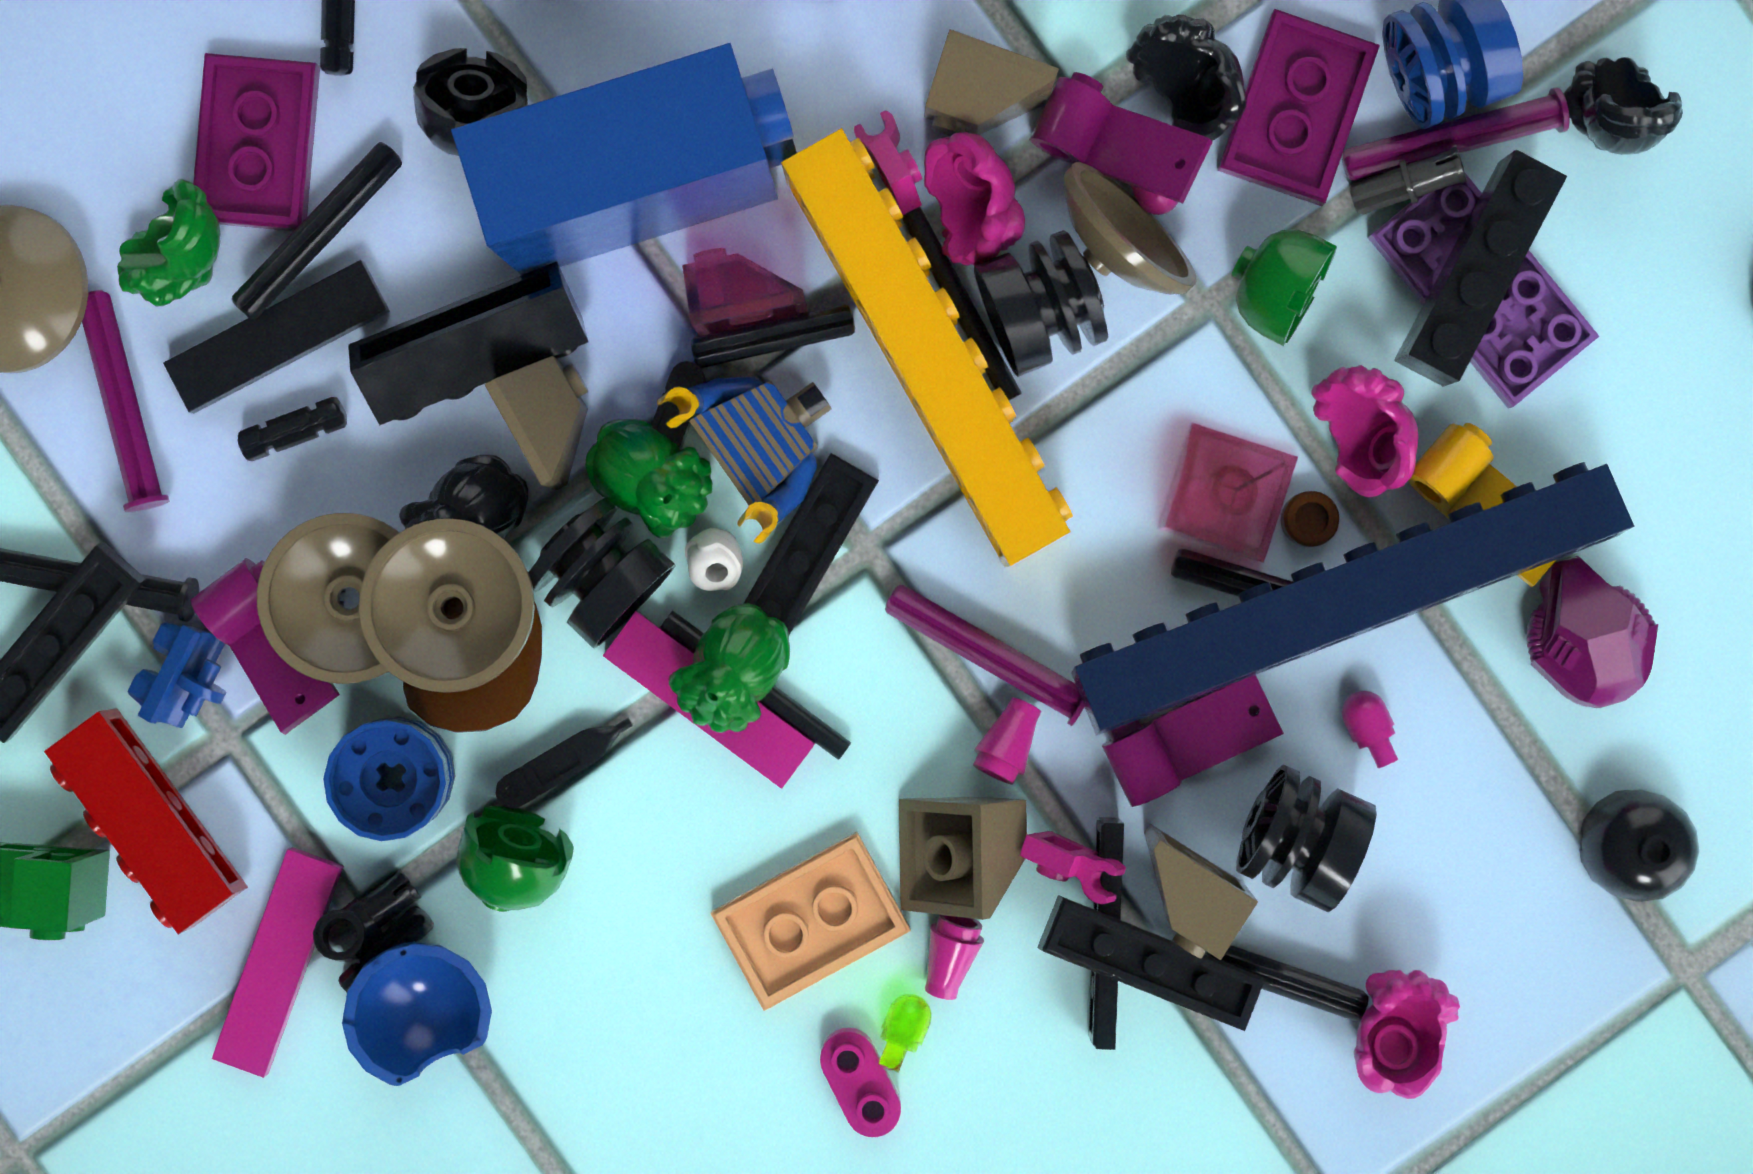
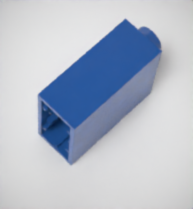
[451,42,797,275]

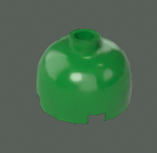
[1231,230,1337,346]
[456,806,574,912]

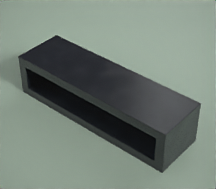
[1394,149,1567,387]
[348,261,589,426]

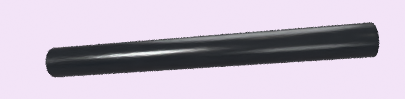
[902,207,1022,401]
[660,610,852,760]

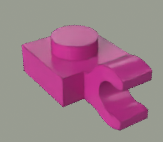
[854,110,923,215]
[1019,831,1126,904]

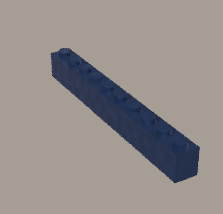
[1071,462,1635,736]

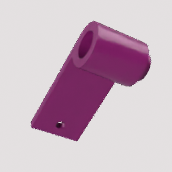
[1029,72,1213,204]
[190,558,340,735]
[1102,675,1284,807]

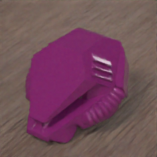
[1526,556,1659,708]

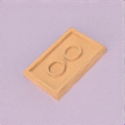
[710,831,911,1011]

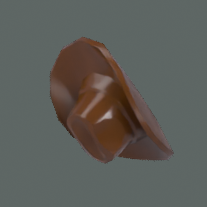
[403,598,542,733]

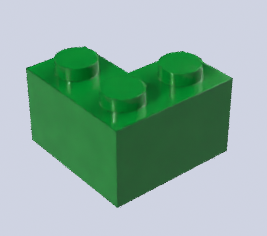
[0,842,110,940]

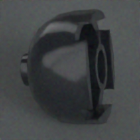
[413,48,528,156]
[1579,789,1700,902]

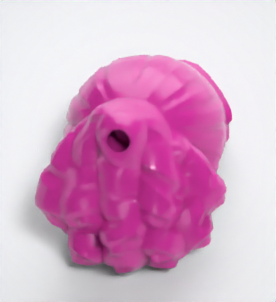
[924,132,1025,266]
[1311,365,1418,498]
[1353,970,1460,1099]

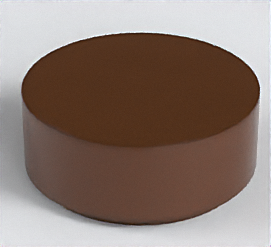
[1280,491,1339,547]

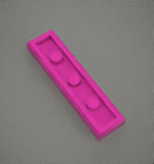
[603,611,815,789]
[211,847,344,1078]

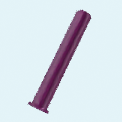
[1342,87,1570,181]
[82,290,170,512]
[884,585,1085,726]

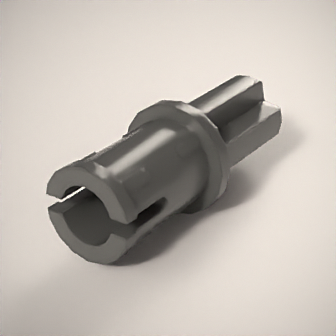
[1350,147,1467,215]

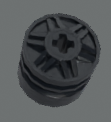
[974,230,1108,377]
[528,497,676,649]
[1236,764,1377,913]

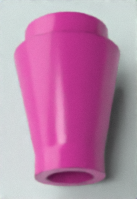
[973,697,1042,785]
[924,915,984,1000]

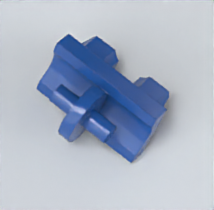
[127,622,227,728]

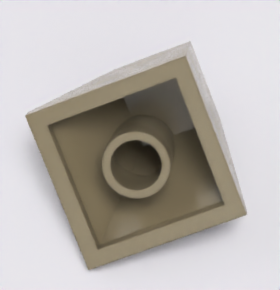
[924,29,1059,136]
[484,356,589,490]
[899,797,1027,920]
[1144,824,1258,960]

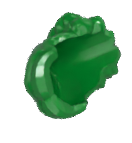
[117,179,221,307]
[585,419,713,539]
[668,603,790,733]

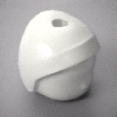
[685,528,743,591]

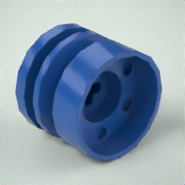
[1382,0,1523,129]
[323,716,456,842]

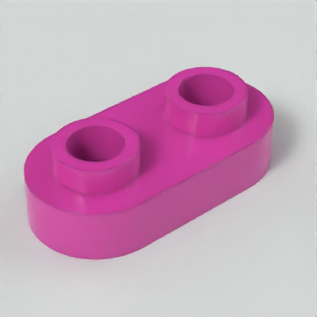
[820,1027,901,1137]

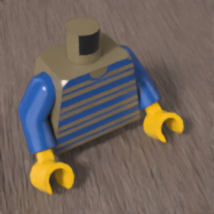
[657,376,832,544]

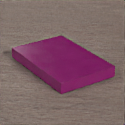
[1217,9,1380,206]
[193,53,320,231]

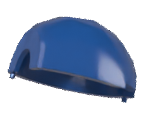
[341,942,492,1086]

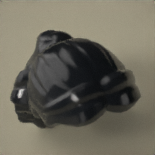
[1126,14,1247,141]
[1564,57,1683,155]
[399,454,529,539]

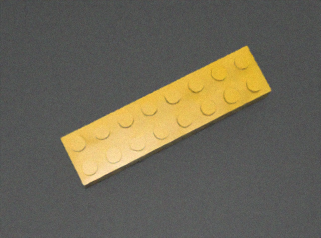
[781,128,1073,567]

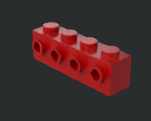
[44,708,248,935]

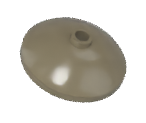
[1063,162,1197,295]
[0,205,88,374]
[257,513,400,684]
[359,519,535,693]

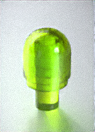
[878,994,932,1073]

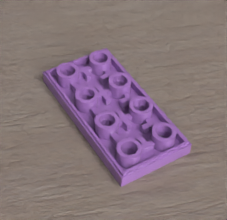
[1367,170,1600,409]

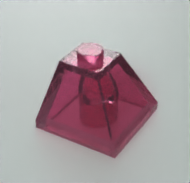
[682,248,808,336]
[1157,423,1298,563]

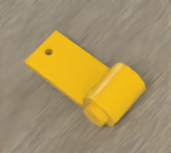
[1408,423,1556,588]

